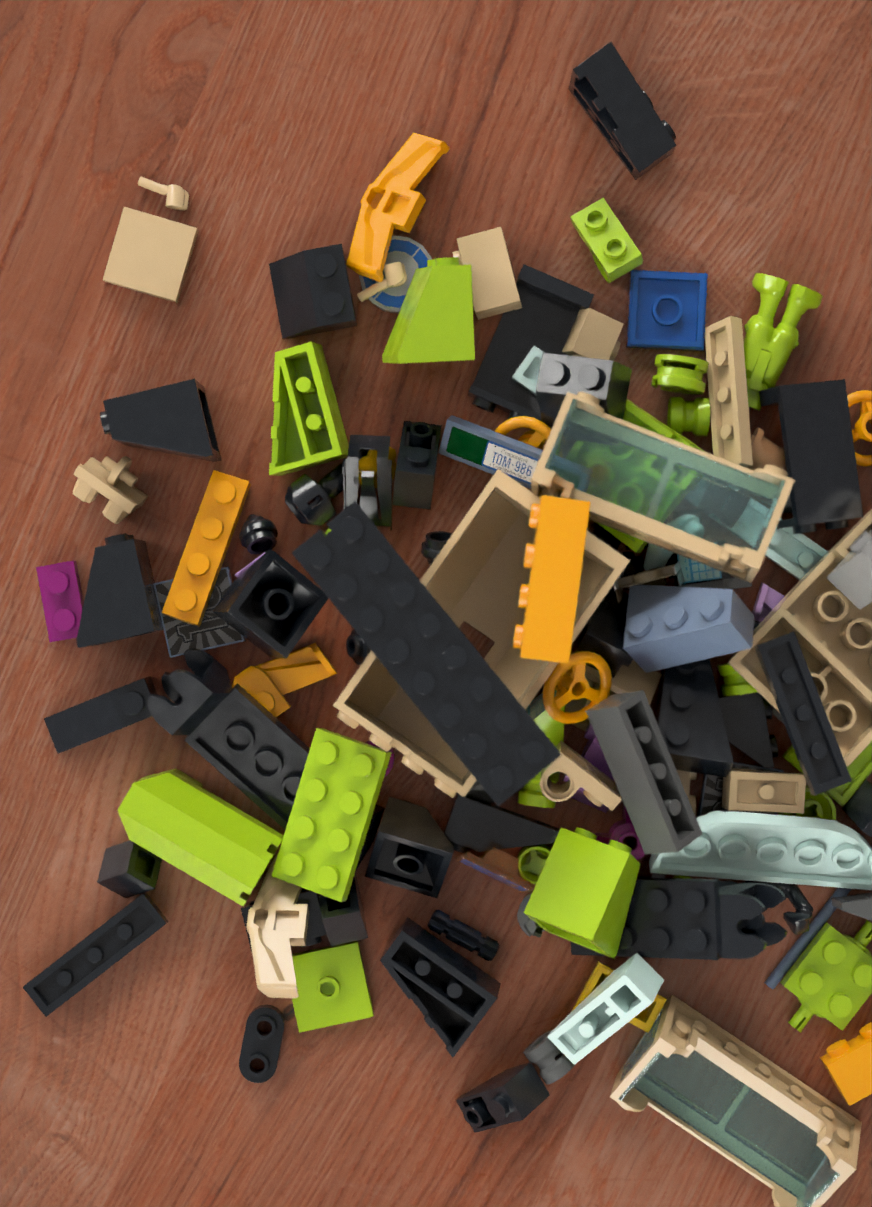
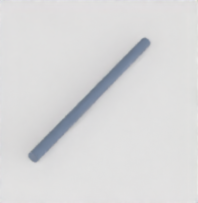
[764,845,872,990]

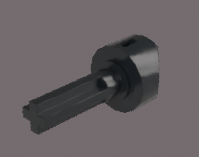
[285,449,370,526]

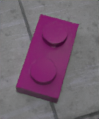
[36,560,84,642]

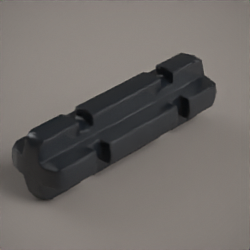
[428,910,500,961]

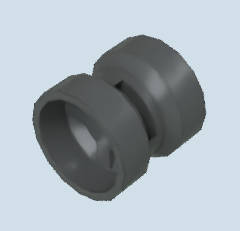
[523,1030,575,1085]

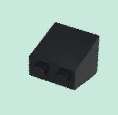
[100,379,222,462]
[76,533,164,648]

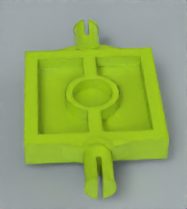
[780,920,872,1032]

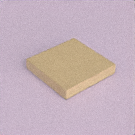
[103,207,199,303]

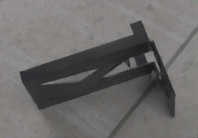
[342,435,392,531]

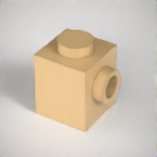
[562,308,624,360]

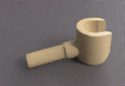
[138,176,189,211]
[357,262,407,302]

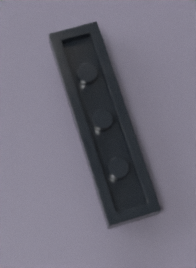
[754,632,852,795]
[23,892,168,1017]

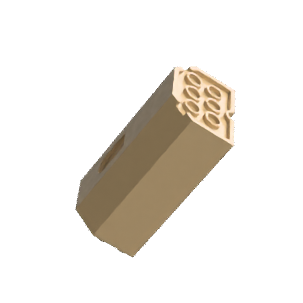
[333,469,630,798]

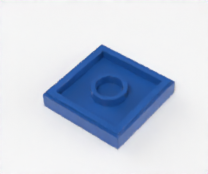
[626,270,708,351]

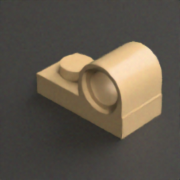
[540,741,622,811]
[721,768,806,814]

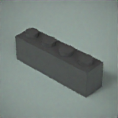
[586,690,702,854]

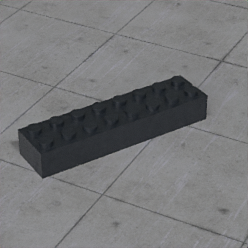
[292,501,562,806]

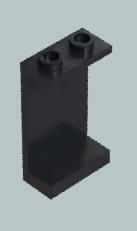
[468,264,594,420]
[759,379,863,534]

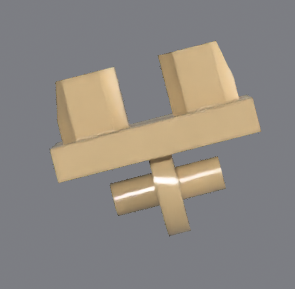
[72,456,148,524]

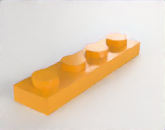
[162,470,251,627]

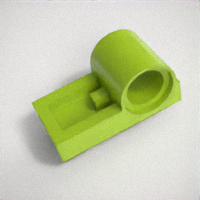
[570,198,643,283]

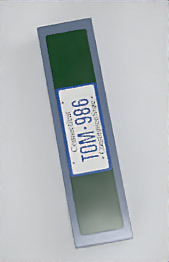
[438,415,593,493]

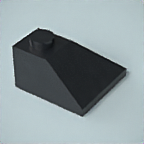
[365,797,454,898]

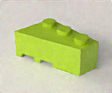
[269,341,349,476]

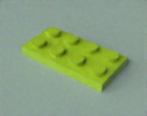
[272,728,392,902]

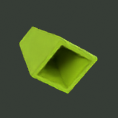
[382,257,475,364]
[524,827,640,959]

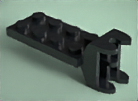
[147,648,310,830]
[571,878,787,960]

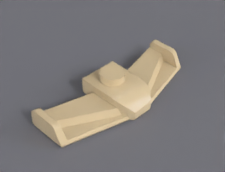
[246,853,309,998]

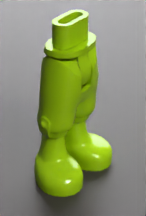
[744,273,823,411]

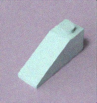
[548,953,664,1065]

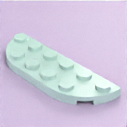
[649,811,872,890]

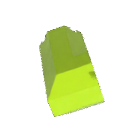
[117,768,284,906]

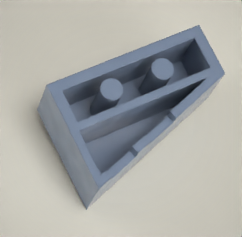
[623,585,754,673]

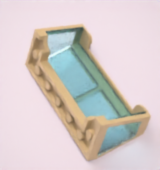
[531,392,795,583]
[610,995,862,1207]

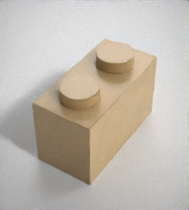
[452,227,522,320]

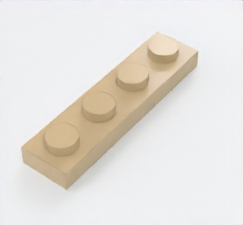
[705,316,753,468]

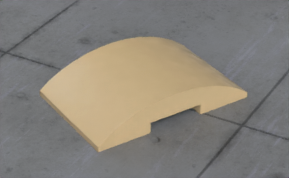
[727,509,872,767]

